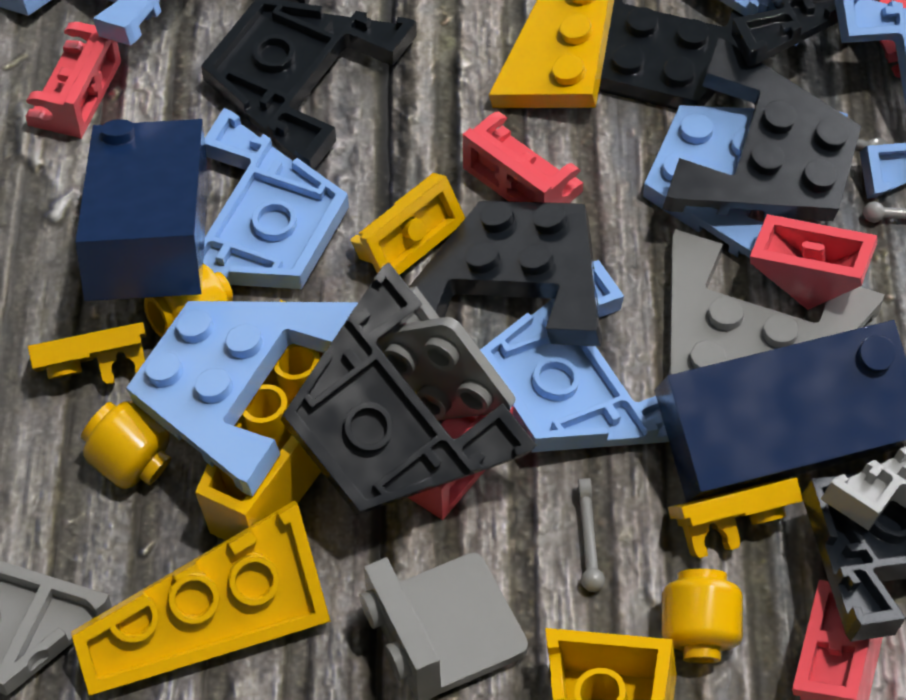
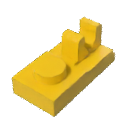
[350,173,465,275]
[28,322,146,385]
[668,477,803,558]

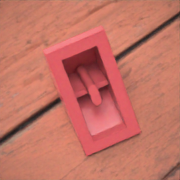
[750,214,877,310]

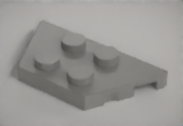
[0,561,112,696]

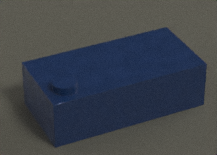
[75,119,209,301]
[654,320,906,502]

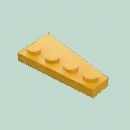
[489,0,614,108]
[71,500,331,696]

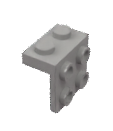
[376,286,516,420]
[359,553,528,700]

